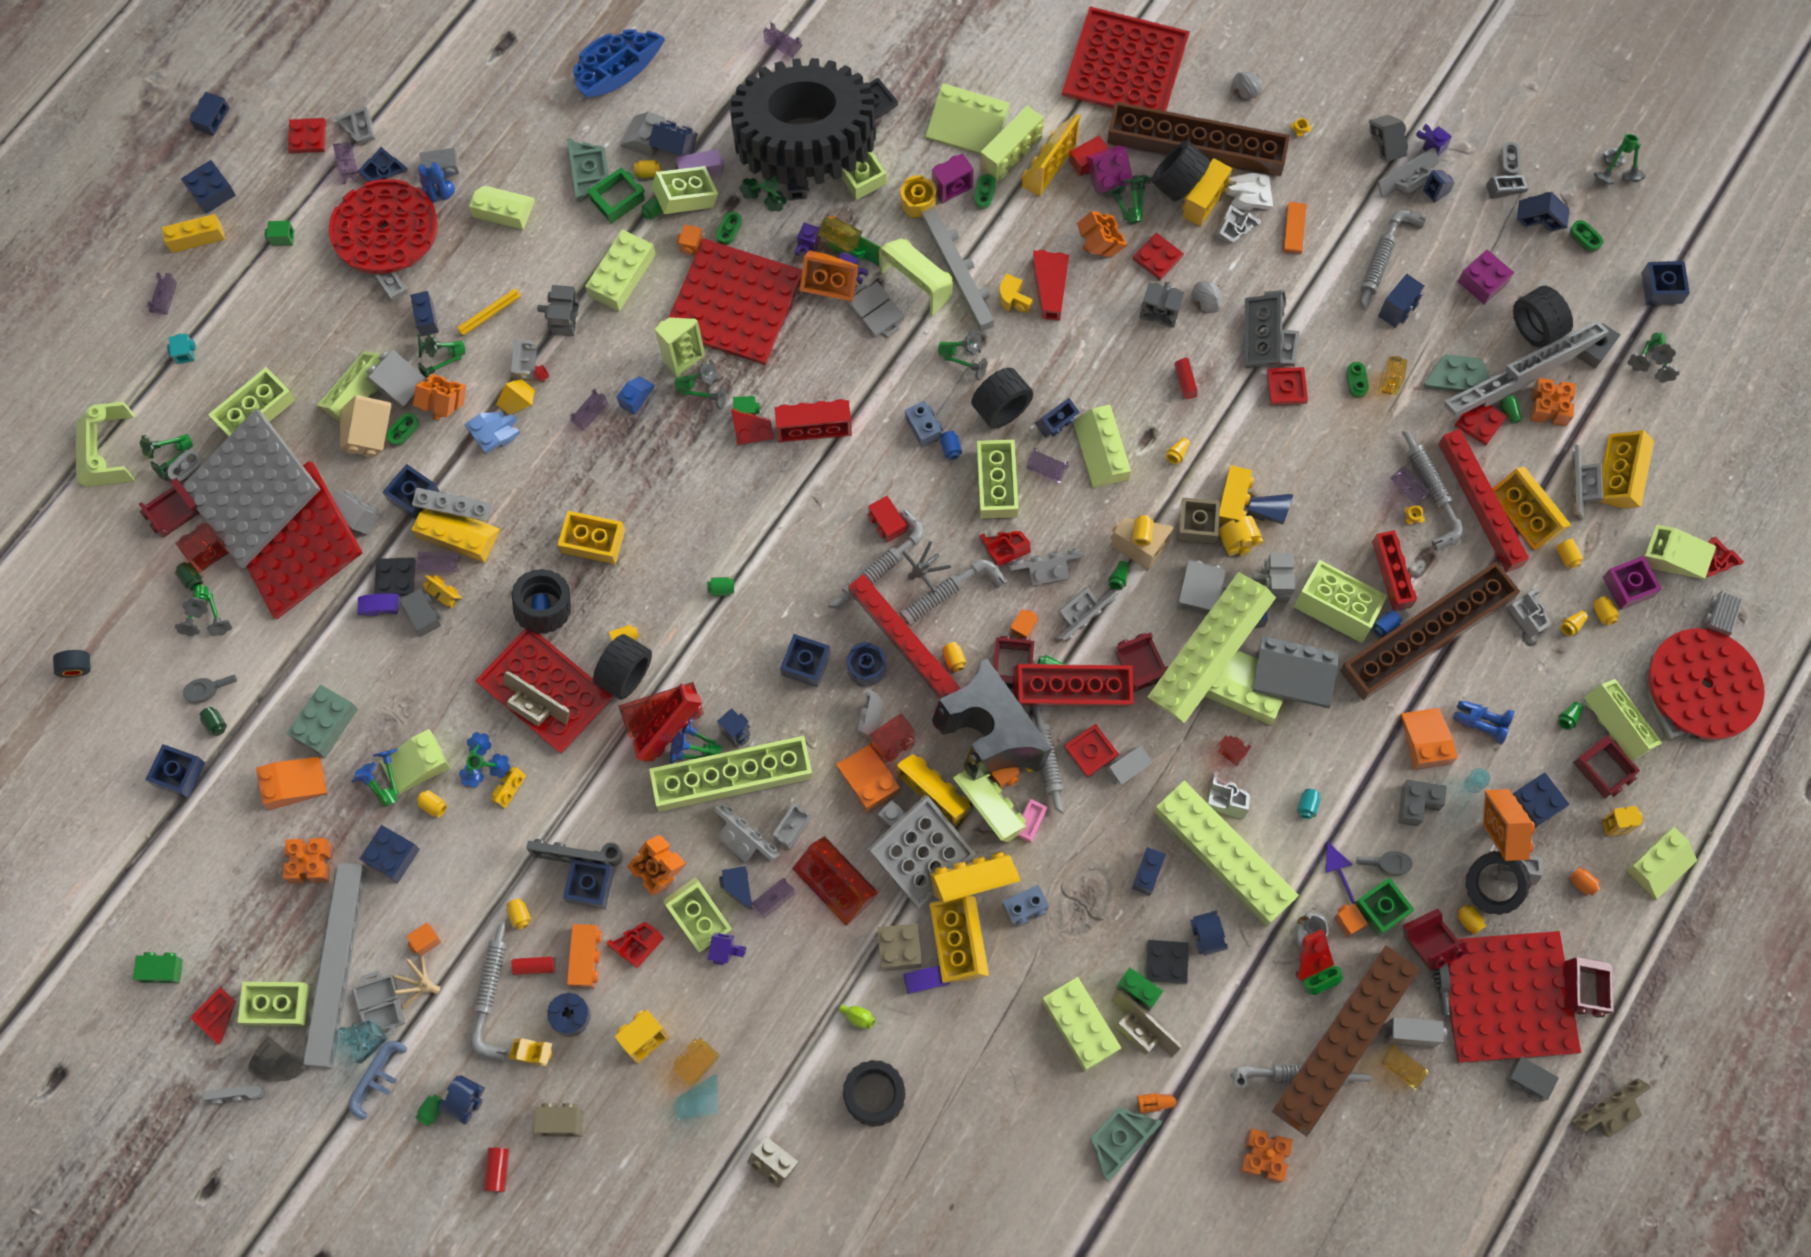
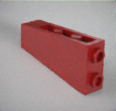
[1032,250,1069,321]

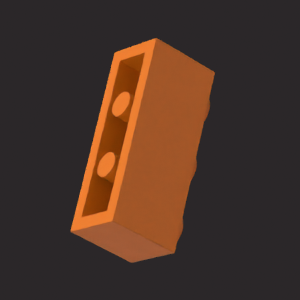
[567,924,602,989]

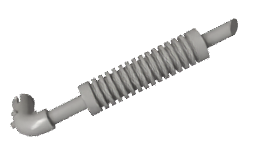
[1360,210,1427,310]
[1402,431,1463,551]
[828,508,924,608]
[900,560,1007,626]
[1030,706,1064,814]
[470,920,507,1061]
[1230,1064,1372,1088]

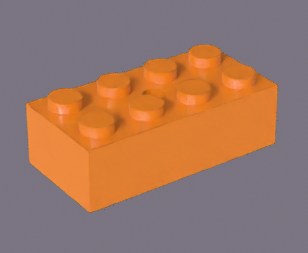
[1483,789,1535,861]

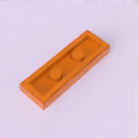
[1283,202,1306,254]

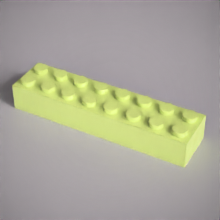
[1147,572,1276,723]
[649,736,813,812]
[1154,780,1299,927]

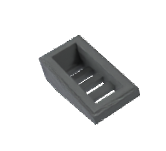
[1486,175,1528,198]

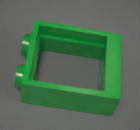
[587,167,645,224]

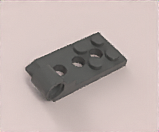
[1244,290,1286,368]
[526,839,623,866]

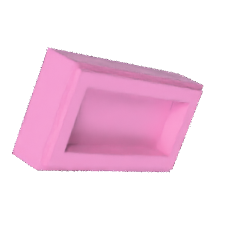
[1017,799,1048,843]

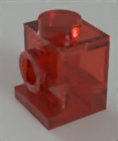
[1219,735,1252,766]

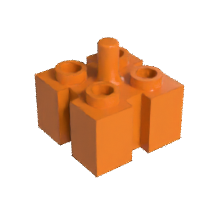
[1076,211,1127,257]
[413,374,466,420]
[1530,378,1576,426]
[627,835,686,896]
[283,838,331,884]
[1240,1129,1293,1183]

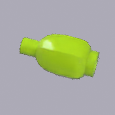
[839,1004,876,1029]

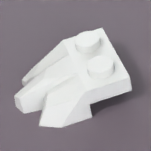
[1224,173,1273,211]

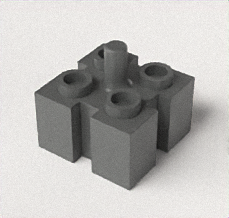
[1139,282,1184,328]
[537,285,579,336]

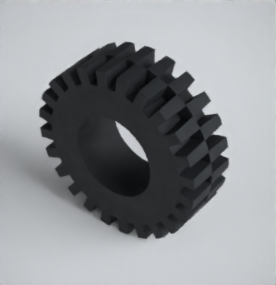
[730,58,876,186]

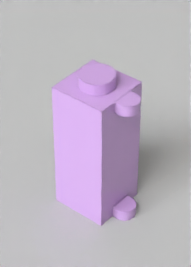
[676,149,725,176]

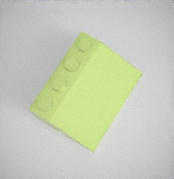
[926,83,1010,154]
[1294,560,1388,643]
[1205,650,1284,725]

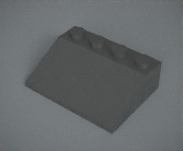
[1252,636,1339,709]

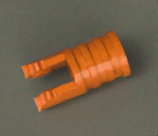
[1137,1093,1177,1114]

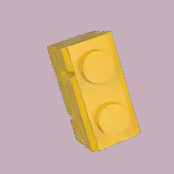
[1602,806,1643,837]

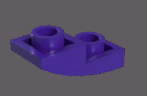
[357,594,399,616]
[903,965,950,994]

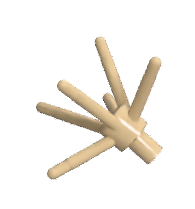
[394,956,440,1009]

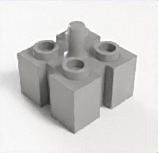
[1252,553,1295,602]

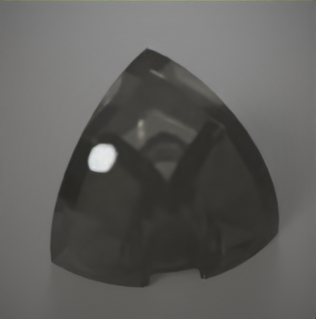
[248,1036,308,1083]

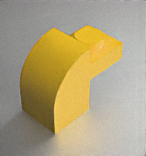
[999,273,1033,314]
[508,1038,552,1066]

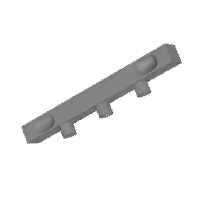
[922,206,994,332]

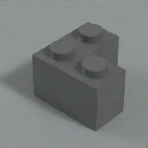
[1369,114,1408,161]
[1398,779,1447,826]

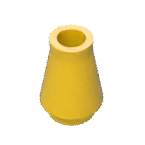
[1166,437,1190,465]
[1560,610,1588,637]

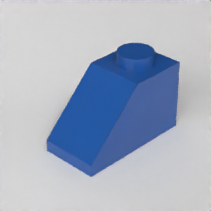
[617,376,655,415]

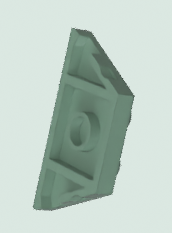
[567,138,609,201]
[1424,354,1491,393]
[1090,1107,1163,1182]

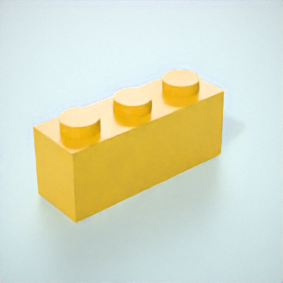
[162,214,225,253]
[1219,465,1254,525]

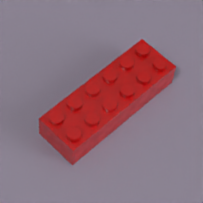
[1013,664,1134,707]

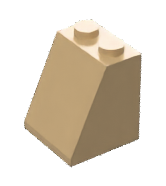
[340,395,391,458]
[1111,518,1173,570]

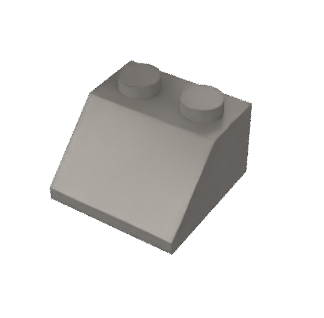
[620,112,665,157]

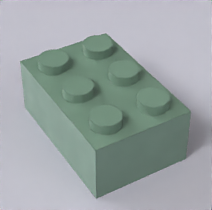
[287,685,358,758]

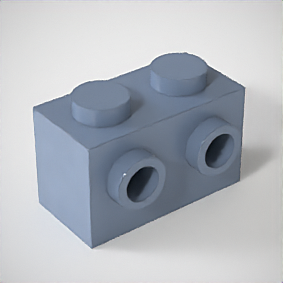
[905,401,943,448]
[1002,884,1049,927]

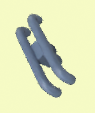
[349,1041,407,1120]

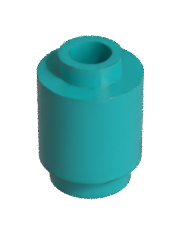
[1297,788,1321,819]

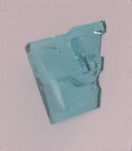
[339,1020,388,1064]
[677,1075,719,1119]

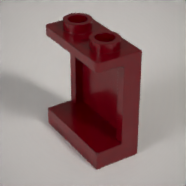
[139,477,200,537]
[1115,633,1169,692]
[1403,908,1466,971]

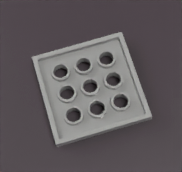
[867,795,976,909]

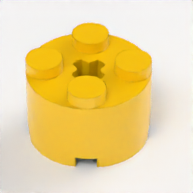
[900,175,936,218]
[1219,516,1264,556]

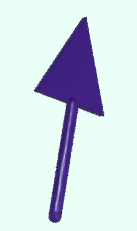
[1326,841,1355,904]

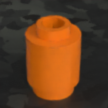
[1569,867,1601,896]

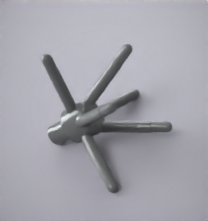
[902,541,951,593]

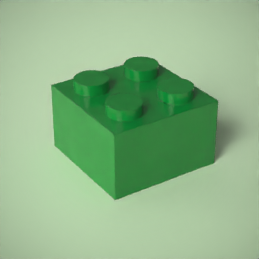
[1355,877,1415,937]

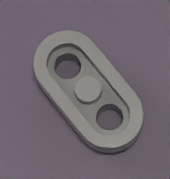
[1501,142,1521,176]
[166,450,201,481]

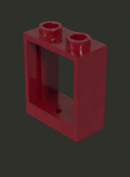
[993,636,1035,689]
[1573,735,1640,799]
[1565,957,1614,1018]

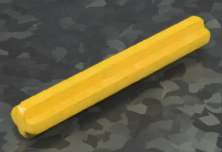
[457,289,521,336]

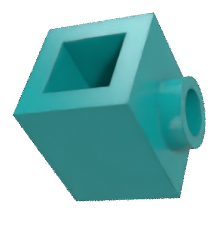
[167,333,196,364]

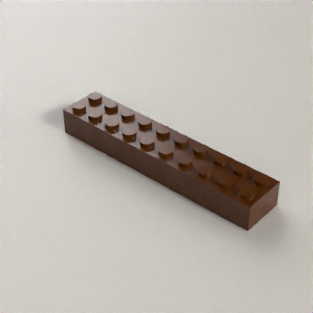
[1107,102,1290,177]
[1340,562,1520,701]
[1272,945,1420,1137]

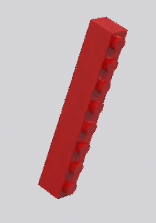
[1438,429,1529,573]
[848,574,961,699]

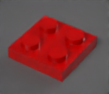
[288,118,326,154]
[1132,232,1184,280]
[1267,367,1308,405]
[1455,404,1507,446]
[1064,723,1119,778]

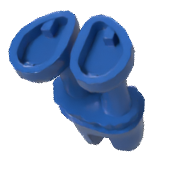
[419,162,455,202]
[1453,700,1515,745]

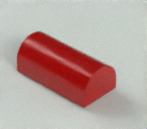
[1174,357,1198,399]
[511,956,555,976]
[483,1147,510,1192]

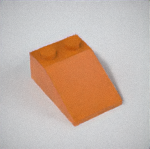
[800,251,858,301]
[1400,708,1457,770]
[836,745,900,813]
[256,757,328,810]

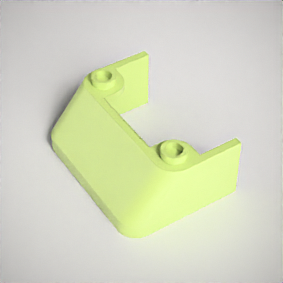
[879,239,953,316]
[76,402,135,487]

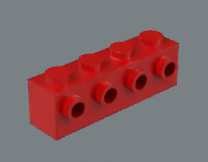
[1372,530,1417,611]

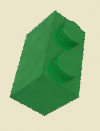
[133,952,183,983]
[1116,967,1163,1011]

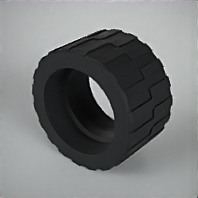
[1152,141,1210,201]
[1513,285,1573,348]
[971,368,1033,428]
[512,569,571,634]
[593,634,652,700]
[1465,851,1531,915]
[843,1060,906,1127]

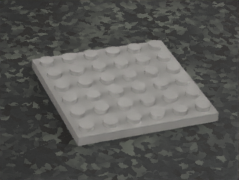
[183,409,321,568]

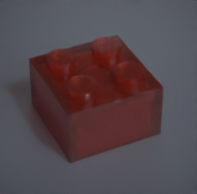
[175,521,229,573]
[869,713,915,763]

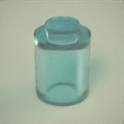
[1464,768,1490,793]

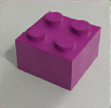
[1086,146,1133,193]
[932,153,974,204]
[1457,249,1514,305]
[1603,556,1662,610]

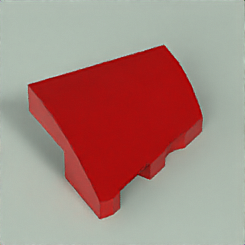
[979,531,1031,566]
[1706,537,1744,577]
[606,922,664,969]

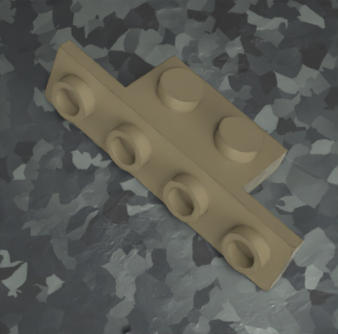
[503,671,570,726]
[1112,990,1182,1057]
[1572,1078,1651,1138]

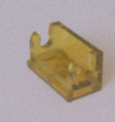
[1381,1045,1430,1089]

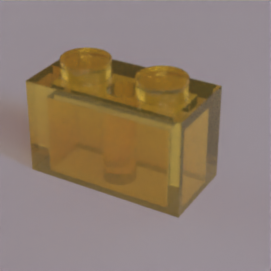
[817,215,863,251]
[1379,356,1408,395]
[672,1037,720,1088]

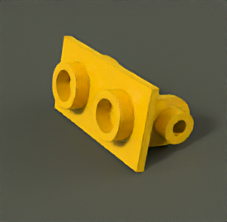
[422,575,463,608]
[490,766,526,809]

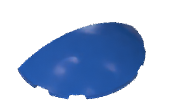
[573,29,665,97]

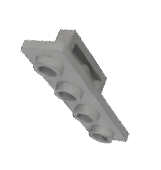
[1378,148,1439,197]
[1572,445,1603,520]
[412,488,491,522]
[1007,548,1084,586]
[1055,587,1119,642]
[714,804,781,863]

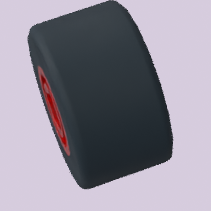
[53,650,91,678]

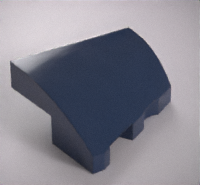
[358,147,408,182]
[1246,494,1293,525]

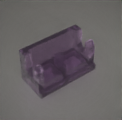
[763,22,803,58]
[333,142,358,185]
[147,273,177,315]
[570,388,608,431]
[1026,448,1069,483]
[1390,466,1431,506]
[417,552,461,573]
[752,877,796,919]

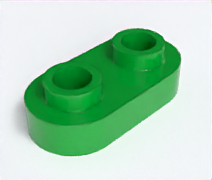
[974,174,996,209]
[716,212,742,245]
[1570,220,1603,252]
[1346,362,1369,398]
[386,413,419,446]
[1303,966,1343,995]

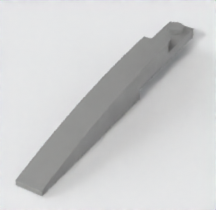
[1444,321,1609,417]

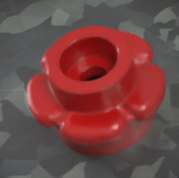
[533,365,549,382]

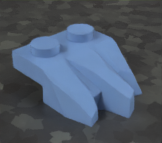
[464,412,520,454]

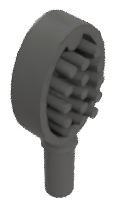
[183,674,237,703]
[1356,851,1413,876]
[1432,963,1451,1015]

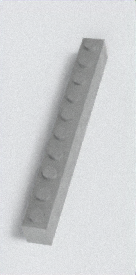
[302,863,367,1069]

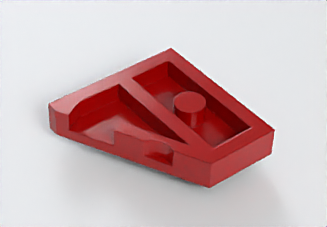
[731,409,774,445]
[1296,929,1334,981]
[190,987,236,1045]

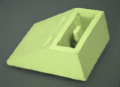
[1645,525,1716,580]

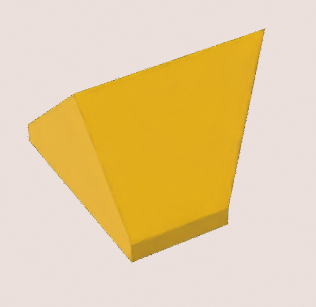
[496,379,535,415]

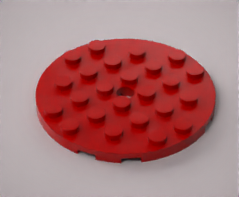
[329,179,438,274]
[1648,628,1765,740]

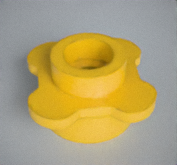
[1290,118,1312,137]
[1404,506,1425,525]

